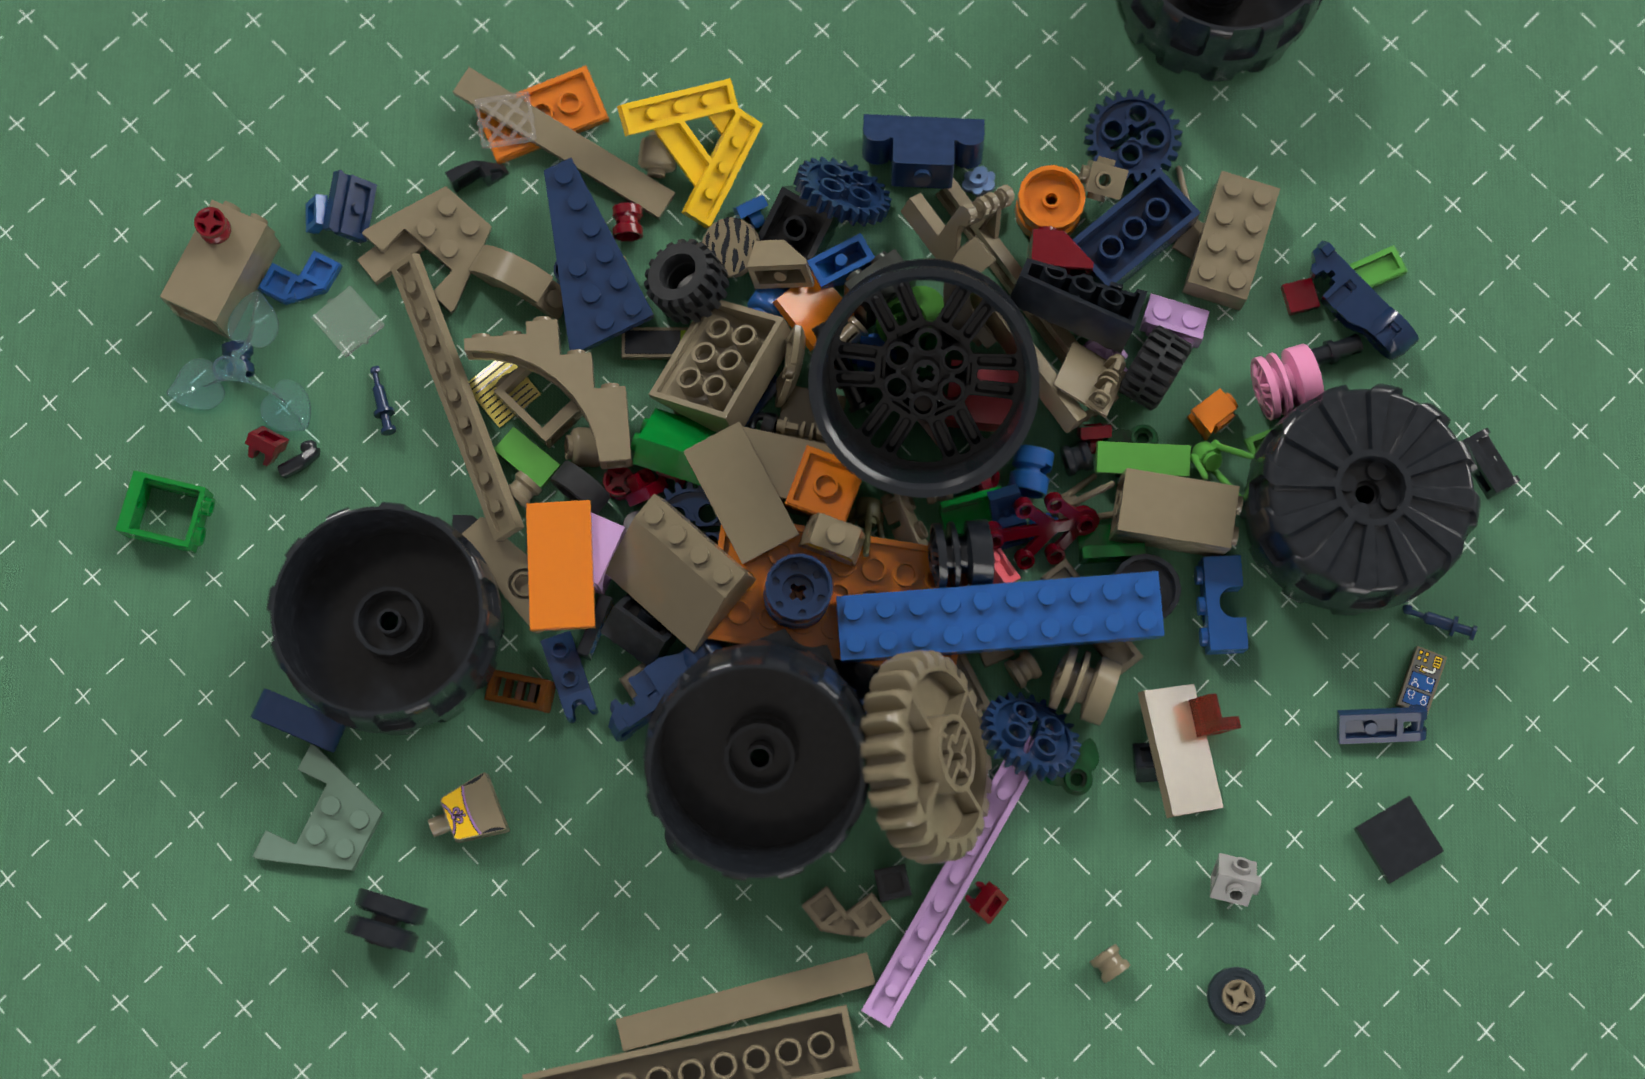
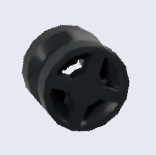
[1060,440,1094,477]

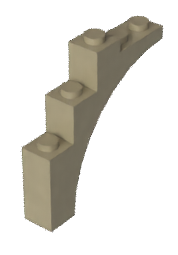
[464,316,633,469]

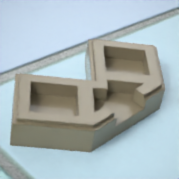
[801,886,891,938]

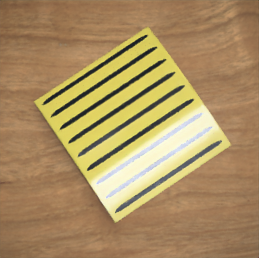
[469,361,541,428]

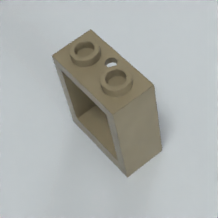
[494,366,583,449]

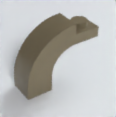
[943,235,997,349]

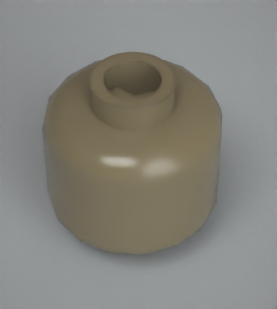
[638,131,677,178]
[564,427,601,467]

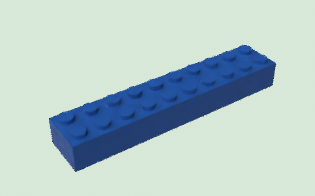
[836,571,1165,663]

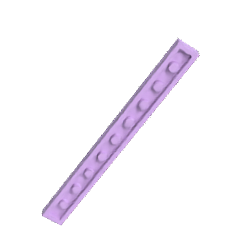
[861,736,1031,1028]

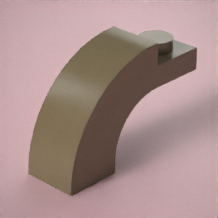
[468,245,564,320]

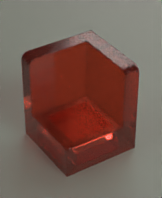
[1189,693,1241,737]

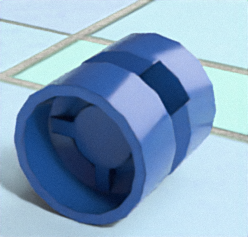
[1008,445,1055,499]

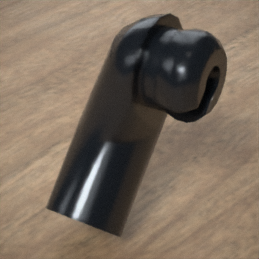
[278,440,320,479]

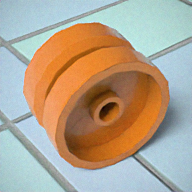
[1015,165,1086,238]

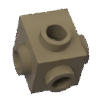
[1078,156,1129,202]

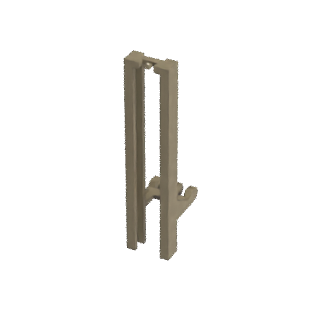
[900,178,1120,433]

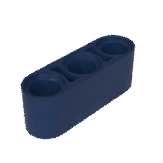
[250,688,346,753]

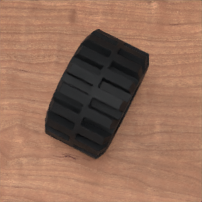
[644,239,729,324]
[1119,325,1192,411]

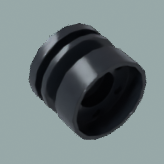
[928,519,994,588]

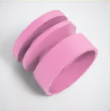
[1250,343,1324,421]

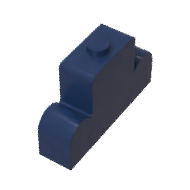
[862,114,985,189]

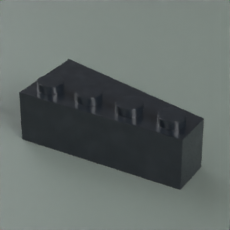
[1010,258,1148,353]

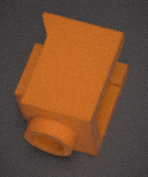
[1186,388,1238,441]

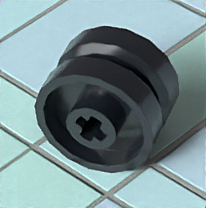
[1112,554,1181,619]
[345,888,428,953]

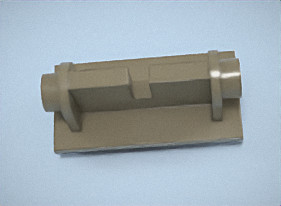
[881,493,928,545]

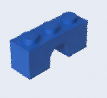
[1194,555,1249,655]

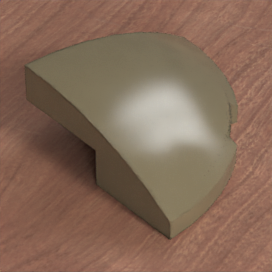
[775,325,806,408]

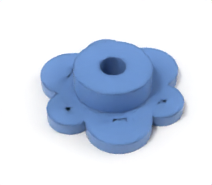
[962,166,995,196]

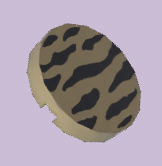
[702,217,760,278]

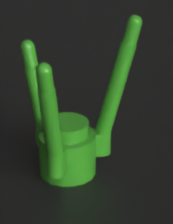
[1190,439,1255,496]

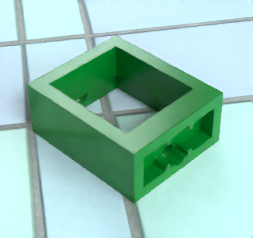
[115,470,215,554]

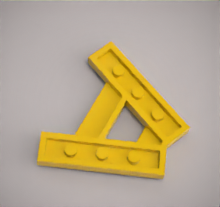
[617,78,763,228]

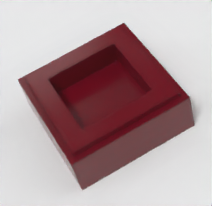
[1280,278,1320,316]

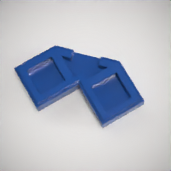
[257,250,342,305]

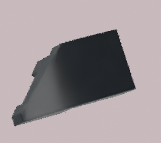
[445,160,509,193]

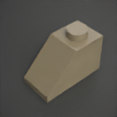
[747,240,815,289]

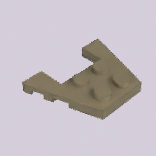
[362,186,492,314]

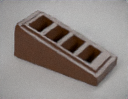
[484,669,556,713]

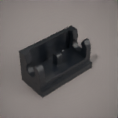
[1463,427,1520,500]

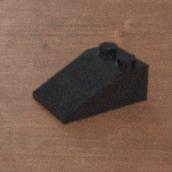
[758,185,840,289]

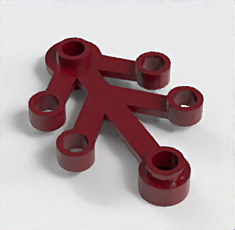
[989,492,1100,570]

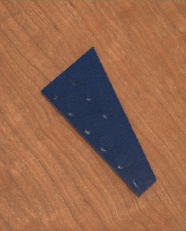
[544,157,654,351]

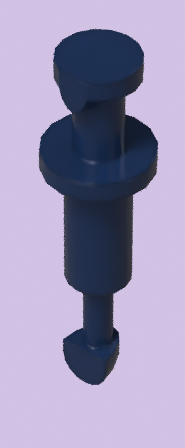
[370,365,396,436]
[1402,604,1478,641]

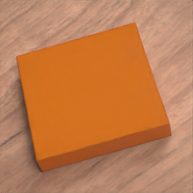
[772,271,854,351]
[785,445,862,522]

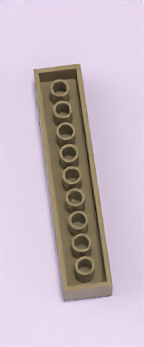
[522,1005,860,1079]

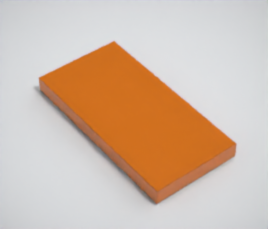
[475,66,609,164]
[526,500,596,632]

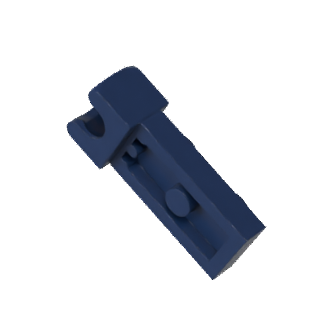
[540,630,599,723]

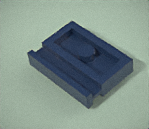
[323,170,377,244]

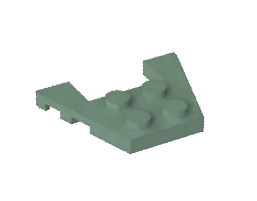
[252,744,384,871]

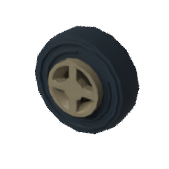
[1207,967,1266,1026]

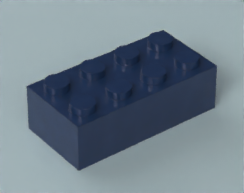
[1072,168,1201,286]

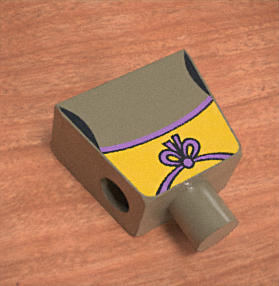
[798,513,866,567]
[428,772,510,843]

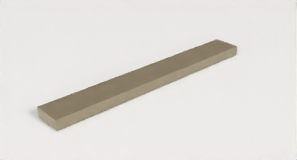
[453,67,675,220]
[616,952,875,1051]

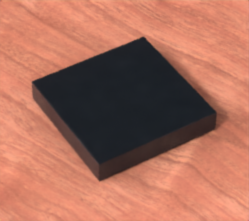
[1354,796,1444,884]

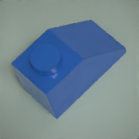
[807,233,874,289]

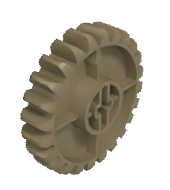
[861,650,992,864]

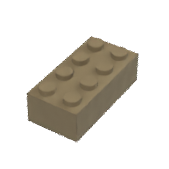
[1182,171,1280,311]

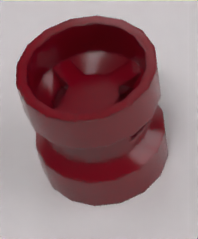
[612,203,643,242]

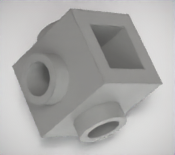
[1210,853,1261,907]

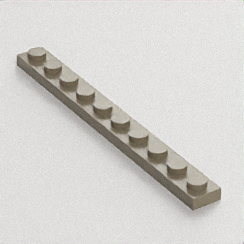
[391,252,524,541]

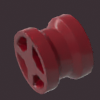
[194,207,231,245]
[603,467,633,501]

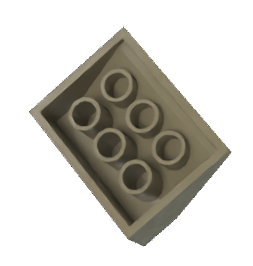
[648,300,791,432]
[606,493,756,652]

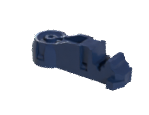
[1309,240,1419,360]
[608,639,727,742]

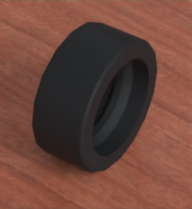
[550,460,611,515]

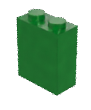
[631,408,718,485]

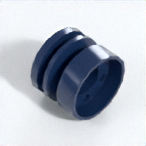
[763,553,833,630]

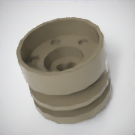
[1048,645,1122,726]

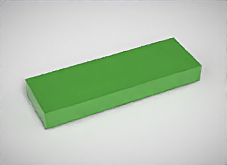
[1095,441,1191,477]

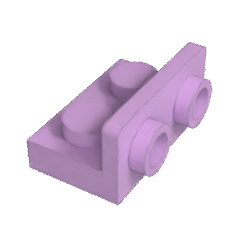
[1139,294,1210,348]

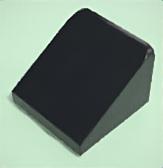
[1132,743,1158,783]

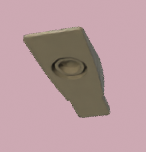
[462,517,542,634]

